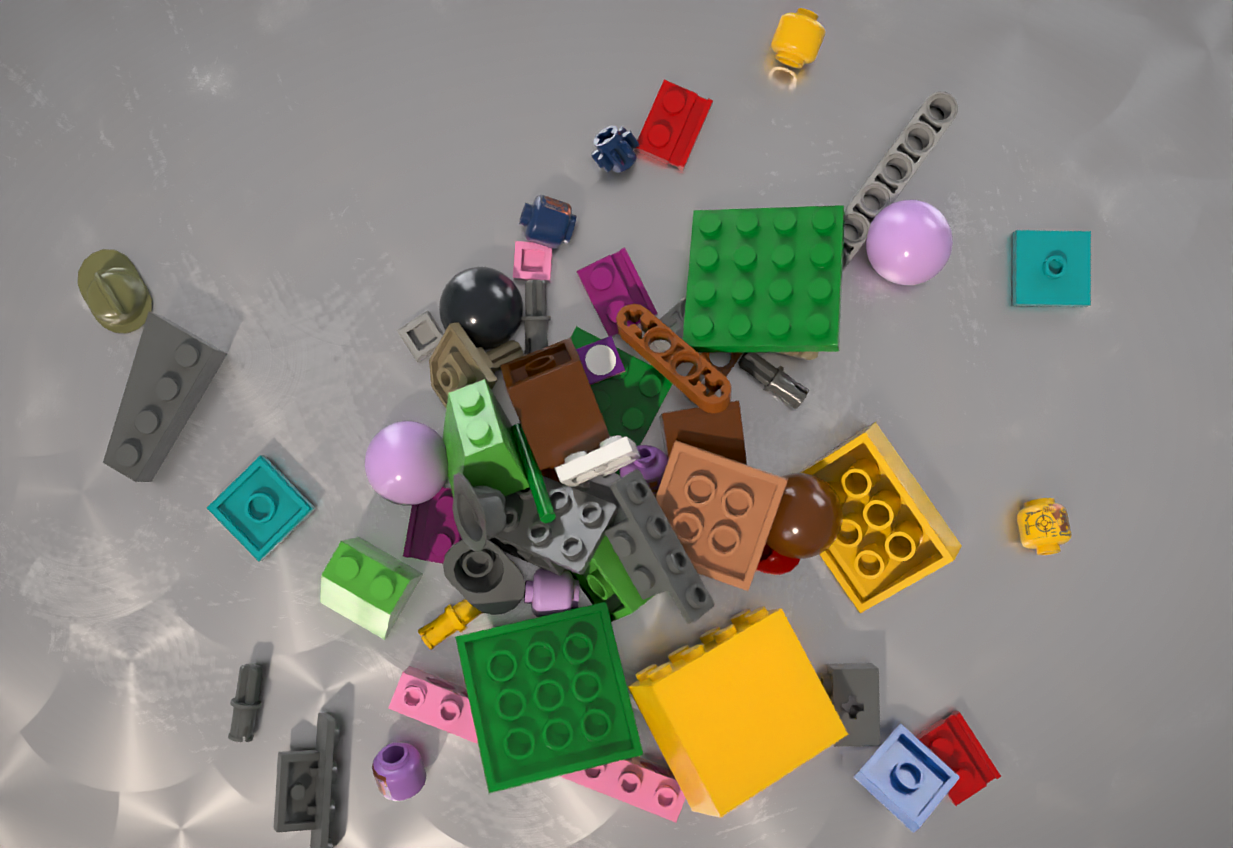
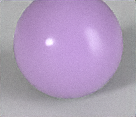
[866,200,953,285]
[365,421,448,506]

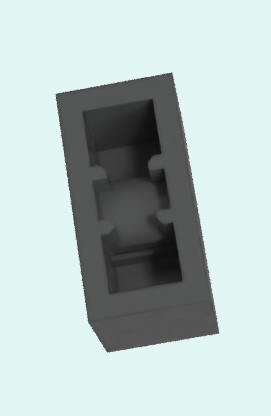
[821,663,881,747]

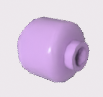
[524,568,579,617]

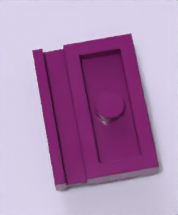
[576,247,658,338]
[403,487,462,564]

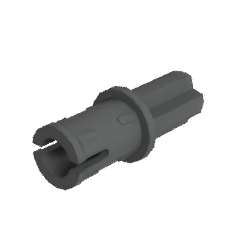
[521,280,551,354]
[738,352,809,409]
[228,664,263,742]

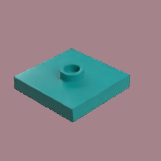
[1012,230,1091,307]
[207,455,316,562]

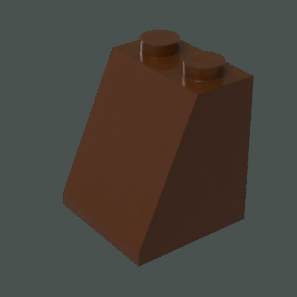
[500,338,610,470]
[659,401,747,465]

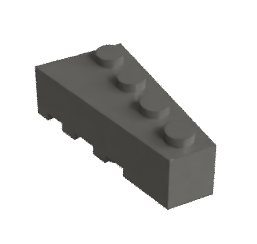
[103,312,227,482]

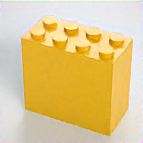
[627,606,848,817]

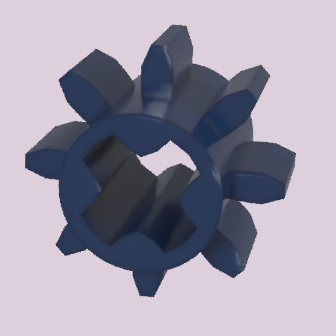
[591,126,640,173]

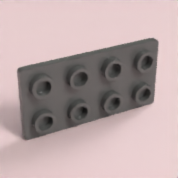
[491,475,618,576]

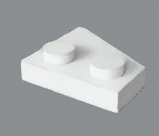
[555,435,641,491]

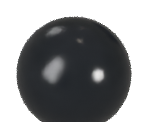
[439,267,523,351]

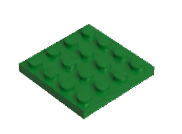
[683,205,845,353]
[455,602,644,794]

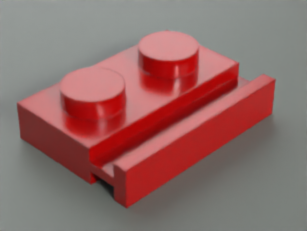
[634,79,713,171]
[915,710,1001,806]

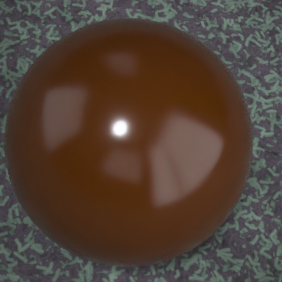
[766,473,843,559]

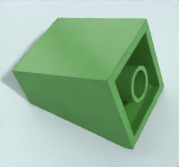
[442,379,530,498]
[568,518,655,622]
[320,537,423,640]

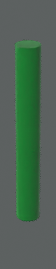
[511,423,556,523]

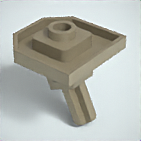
[429,322,524,408]

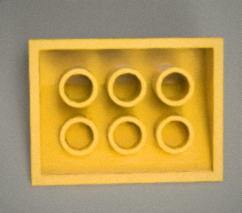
[799,422,962,613]

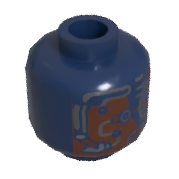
[519,195,577,249]

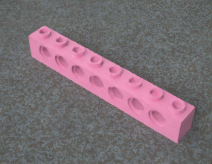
[388,666,686,822]

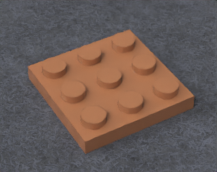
[656,440,788,591]

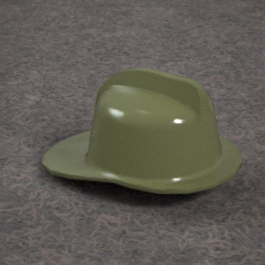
[77,249,152,333]

